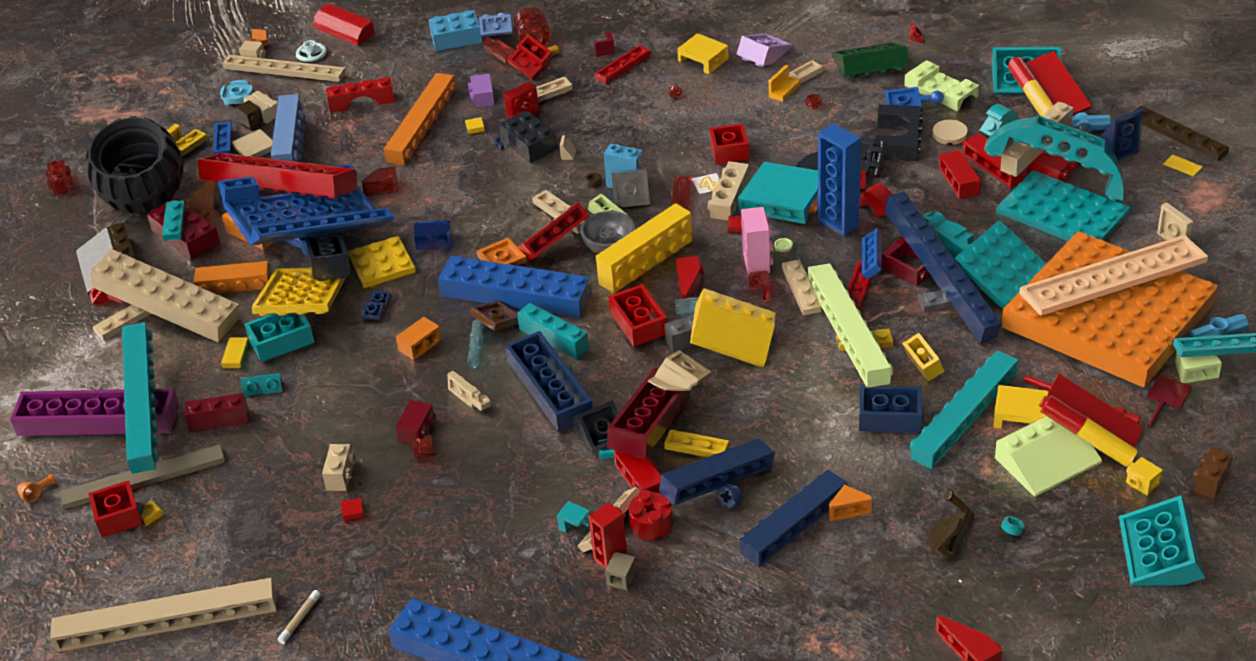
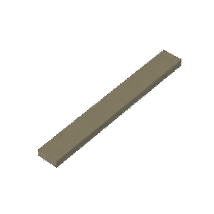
[60,445,225,510]

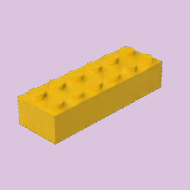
[596,203,693,294]

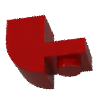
[860,183,893,217]

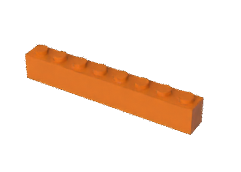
[384,73,457,165]

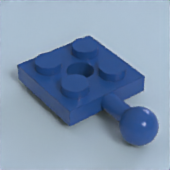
[885,87,944,112]

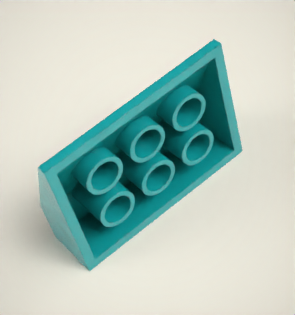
[991,47,1061,94]
[1119,496,1205,586]

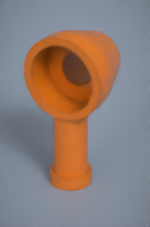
[17,474,56,503]

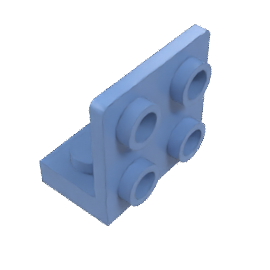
[479,13,513,37]

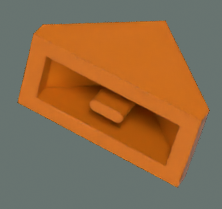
[829,485,872,521]

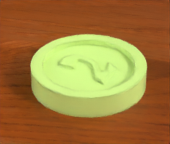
[774,238,793,253]

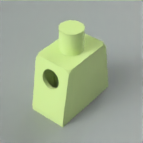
[1175,352,1222,383]

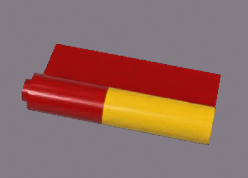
[1008,51,1092,116]
[1038,373,1143,467]

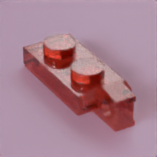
[482,37,515,64]

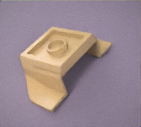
[648,350,711,391]

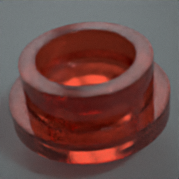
[805,94,822,109]

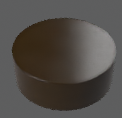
[584,173,602,188]

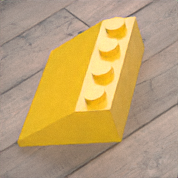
[690,288,776,367]

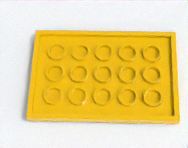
[252,267,347,316]

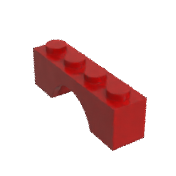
[326,77,395,113]

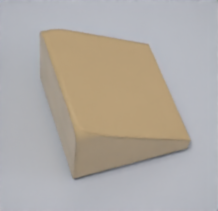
[560,136,576,160]

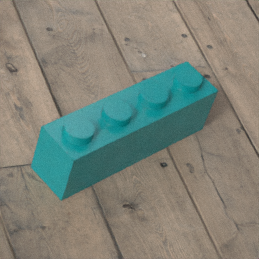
[517,303,589,360]

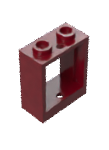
[881,237,930,286]

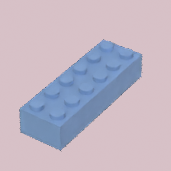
[271,94,307,162]

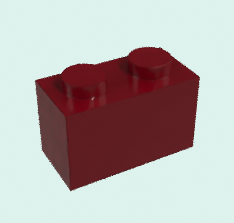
[395,400,436,446]

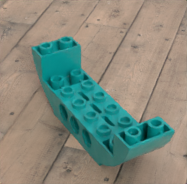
[984,114,1124,201]

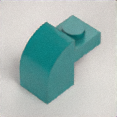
[979,104,1018,137]

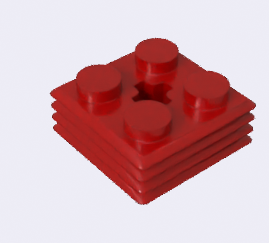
[503,81,540,119]

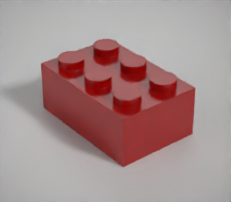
[608,284,668,347]

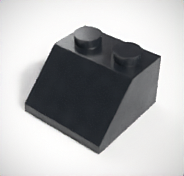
[572,400,619,453]

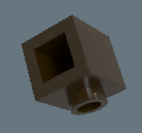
[235,100,263,128]

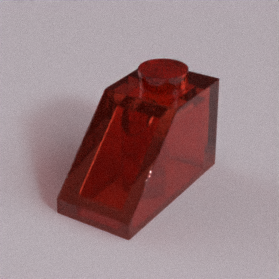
[361,166,399,196]

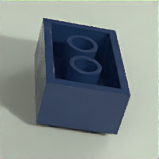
[859,385,922,433]

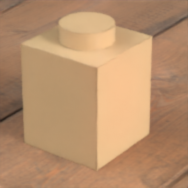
[239,41,266,58]

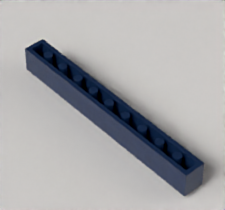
[885,191,1001,343]

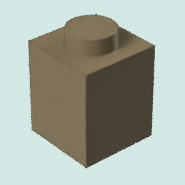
[605,552,636,590]

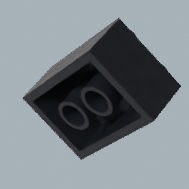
[499,110,558,163]

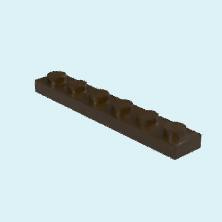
[1134,105,1229,161]

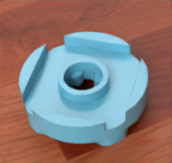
[220,80,254,105]

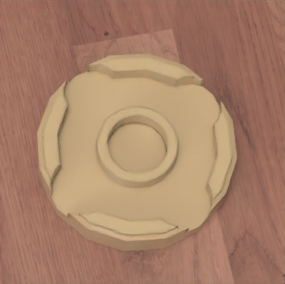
[933,120,968,145]

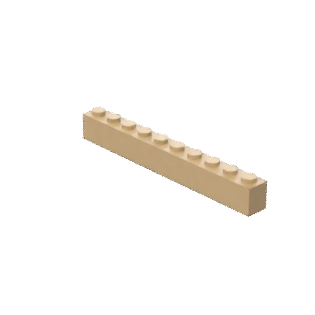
[51,578,276,652]

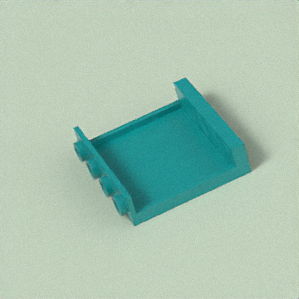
[738,162,818,224]

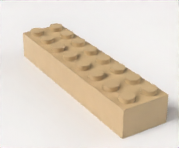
[90,249,239,343]

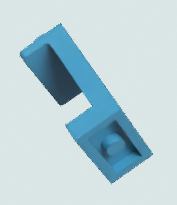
[603,144,642,188]

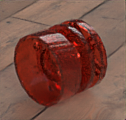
[514,7,551,46]

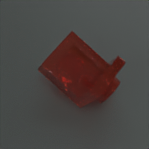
[749,271,773,300]

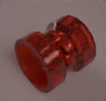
[411,434,435,457]

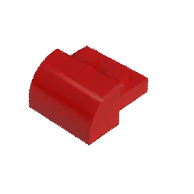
[507,34,552,80]

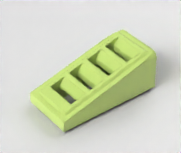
[588,193,627,215]

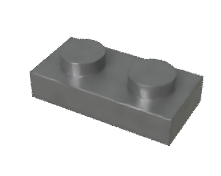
[918,290,953,312]

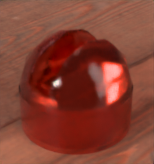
[668,85,683,99]

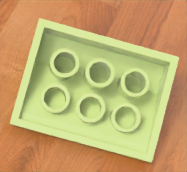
[995,416,1102,497]

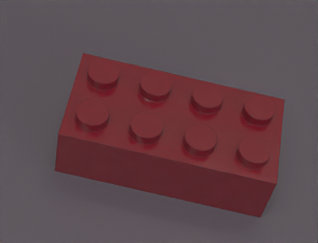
[147,198,220,260]

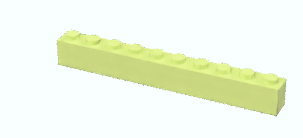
[808,263,893,388]

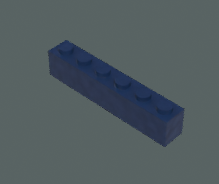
[659,438,775,506]
[740,470,847,567]

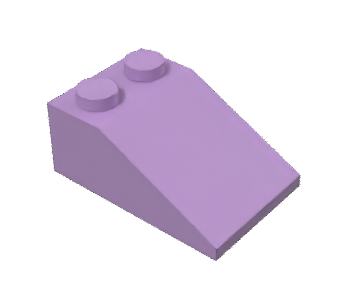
[737,33,793,67]

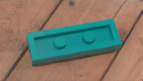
[162,200,186,241]

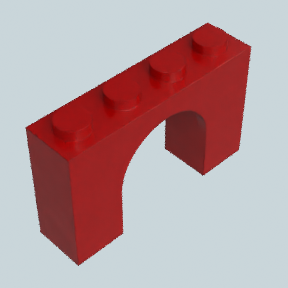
[1027,126,1095,181]

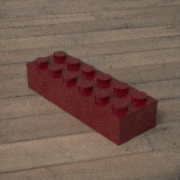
[607,368,690,459]

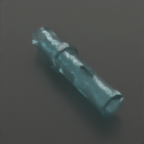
[466,320,484,368]

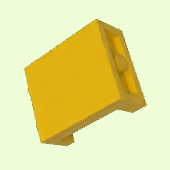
[677,33,729,74]
[993,385,1048,429]

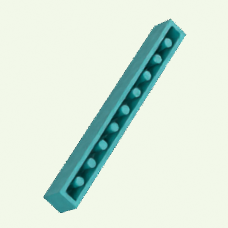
[122,322,159,474]

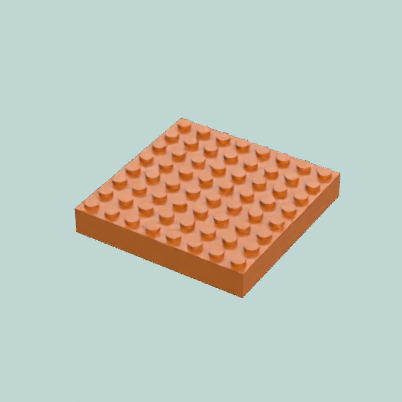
[1001,231,1219,388]

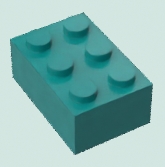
[244,313,314,362]

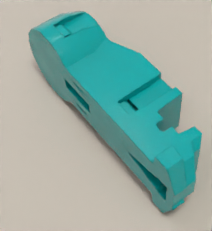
[922,211,974,258]

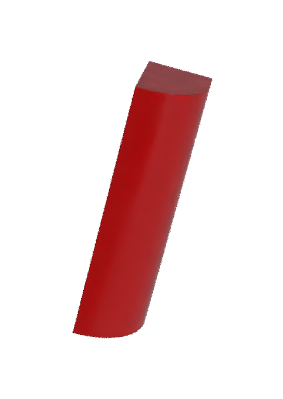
[313,3,375,46]

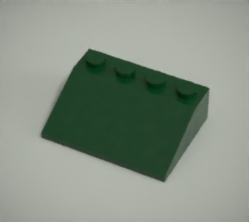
[831,42,909,78]

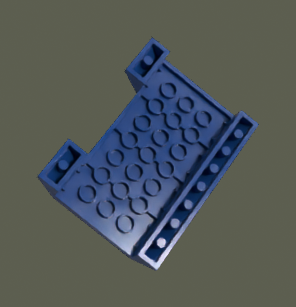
[219,164,394,245]

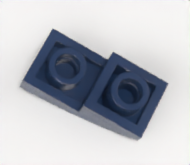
[361,290,392,320]

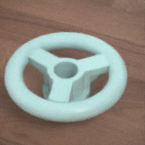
[296,40,327,62]

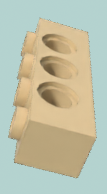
[707,161,749,221]

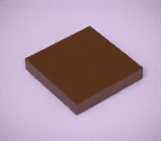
[470,301,519,331]

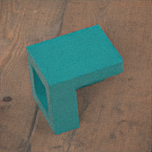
[557,501,590,532]

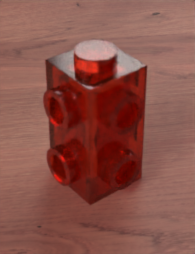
[45,159,73,196]

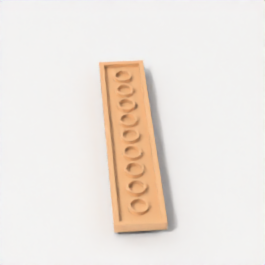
[1020,235,1208,316]

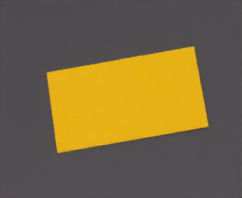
[1163,155,1203,176]

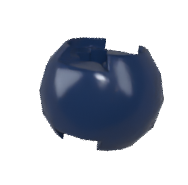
[716,483,743,510]

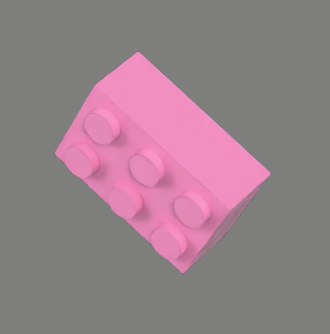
[741,207,773,276]

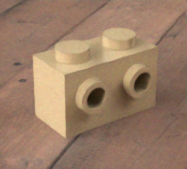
[322,444,356,491]

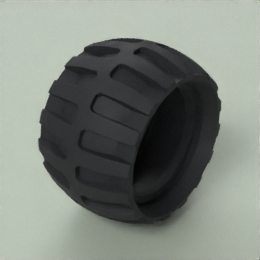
[86,116,183,214]

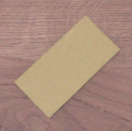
[789,60,824,84]

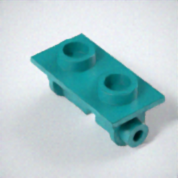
[240,373,283,397]

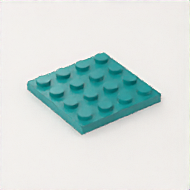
[954,220,1047,309]

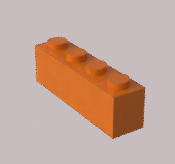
[193,261,271,294]

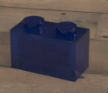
[414,220,453,250]

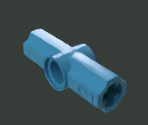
[1070,112,1110,133]
[1187,314,1249,337]

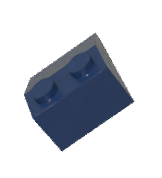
[1100,108,1145,161]

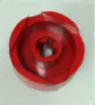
[629,490,673,541]

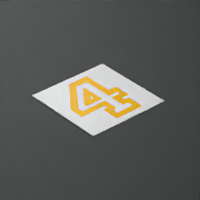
[692,173,719,194]

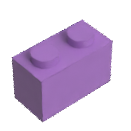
[468,74,494,108]

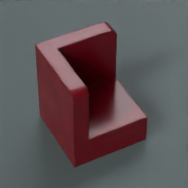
[593,32,615,57]

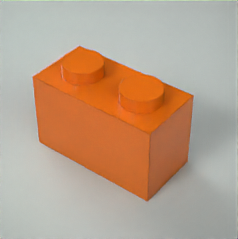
[396,317,442,360]

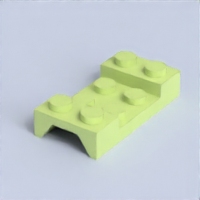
[905,60,979,111]

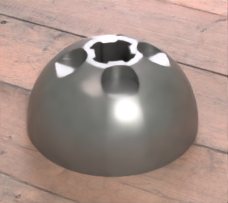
[581,211,635,254]

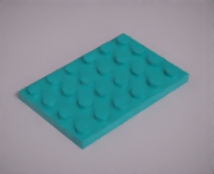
[996,170,1130,241]

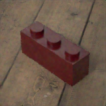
[184,393,249,432]

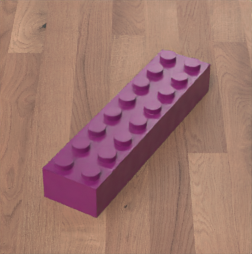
[10,389,179,436]

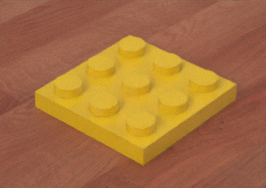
[347,236,416,288]

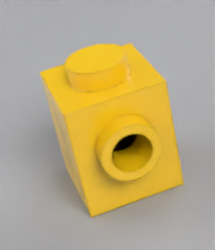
[1126,457,1163,495]

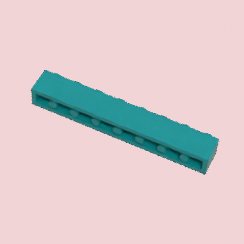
[910,350,1018,469]

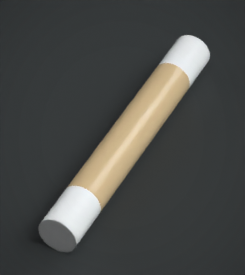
[277,590,321,644]

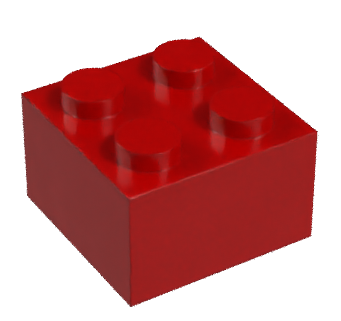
[709,124,749,165]
[88,480,143,538]

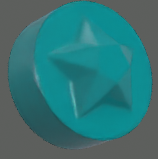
[1001,516,1025,536]

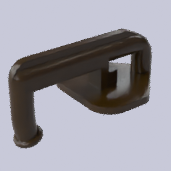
[927,489,975,560]

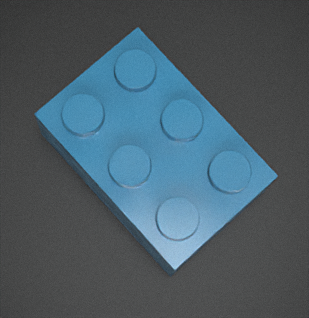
[428,10,482,51]

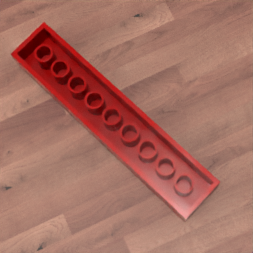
[198,153,357,199]

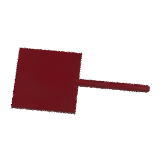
[1146,375,1192,427]

